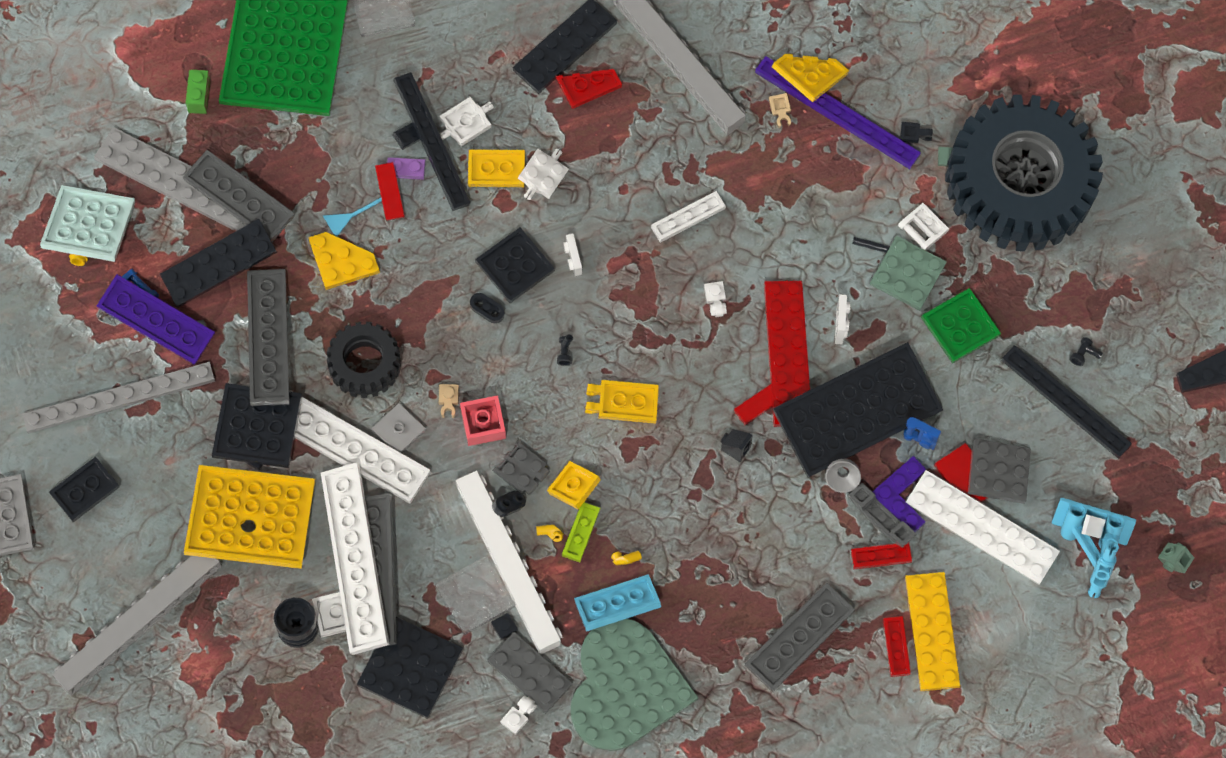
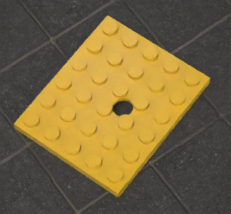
[184,465,315,569]

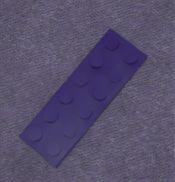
[96,274,215,365]

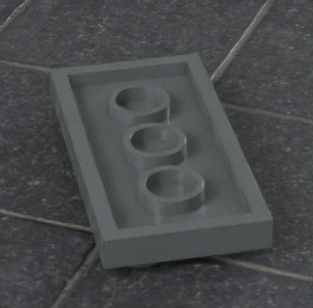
[487,632,572,714]

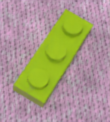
[562,502,600,563]

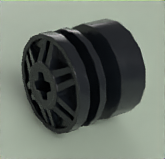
[274,597,319,648]

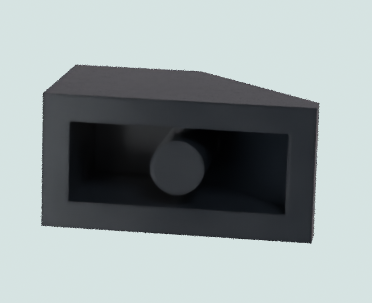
[720,429,753,462]

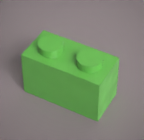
[185,70,210,114]

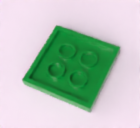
[921,288,1001,364]

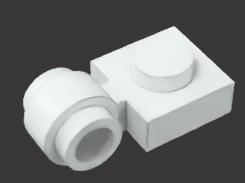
[704,281,727,317]
[500,696,537,735]

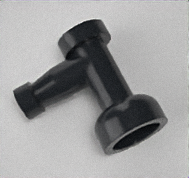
[557,334,573,366]
[1069,337,1103,366]

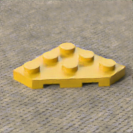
[772,54,849,102]
[308,232,380,290]

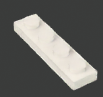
[651,191,726,243]

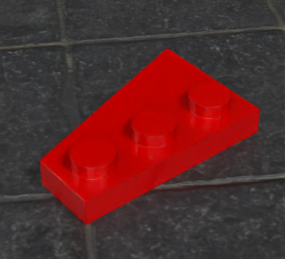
[556,69,622,109]

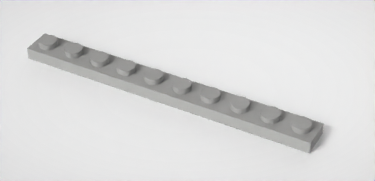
[23,362,215,434]

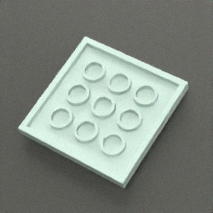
[40,185,135,262]

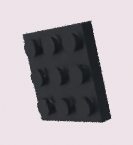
[475,227,555,303]

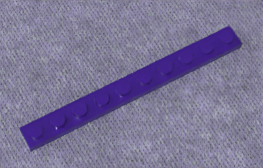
[755,56,921,169]

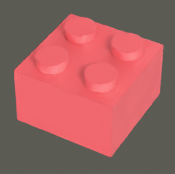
[460,395,506,446]

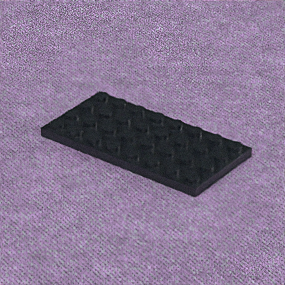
[772,342,943,478]

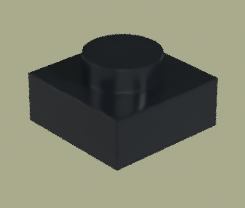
[491,613,518,640]

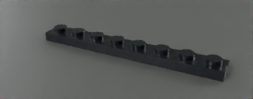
[393,72,471,211]
[1001,345,1132,459]

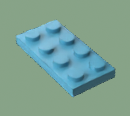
[574,574,661,632]

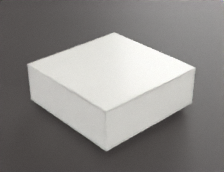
[1081,515,1105,539]

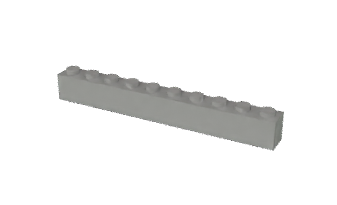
[613,0,746,135]
[52,556,221,697]

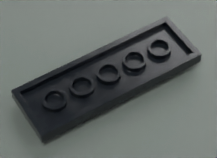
[513,0,617,94]
[160,219,277,308]

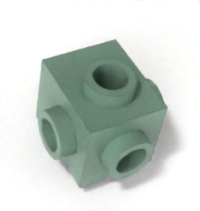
[1158,542,1194,573]

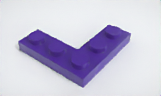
[873,456,926,532]

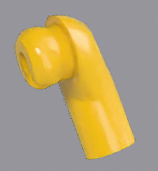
[536,524,563,542]
[611,550,642,565]

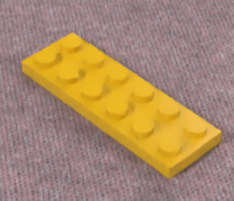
[905,572,960,691]

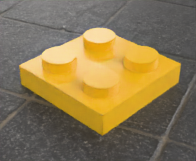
[547,461,601,509]

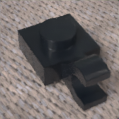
[900,122,933,143]

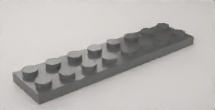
[247,269,289,406]
[365,493,397,646]

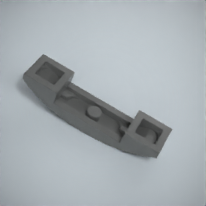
[848,483,917,548]

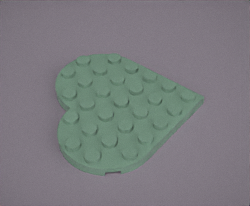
[571,619,698,751]

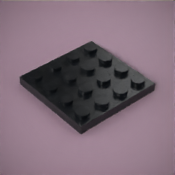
[212,383,302,468]
[357,617,463,719]

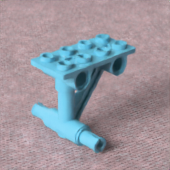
[1052,498,1136,598]

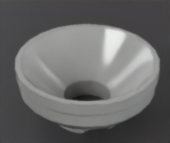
[825,459,861,493]

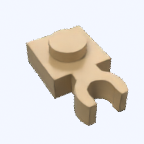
[768,93,791,128]
[439,384,459,418]

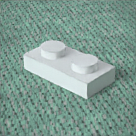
[563,234,582,276]

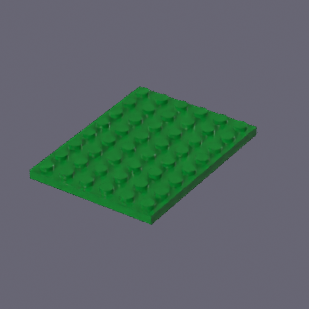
[219,0,348,116]

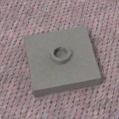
[371,403,426,453]

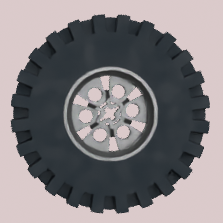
[945,94,1103,252]

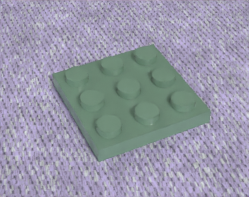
[870,236,946,311]

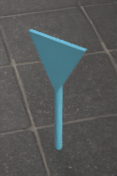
[323,198,382,237]

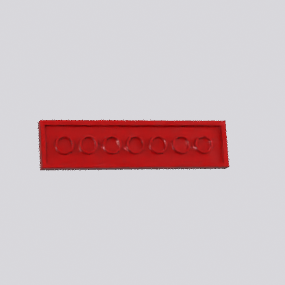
[764,281,810,427]

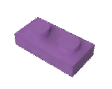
[387,158,425,180]

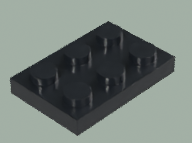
[49,457,120,523]

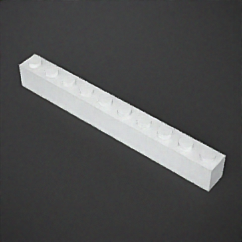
[456,471,563,655]

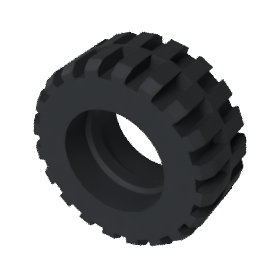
[327,321,401,398]

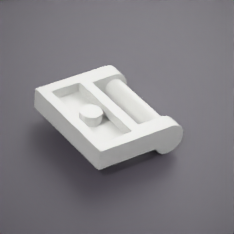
[898,203,949,251]

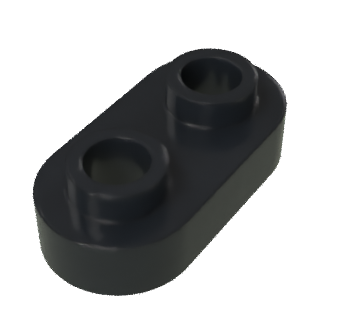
[470,293,505,323]
[492,490,526,517]

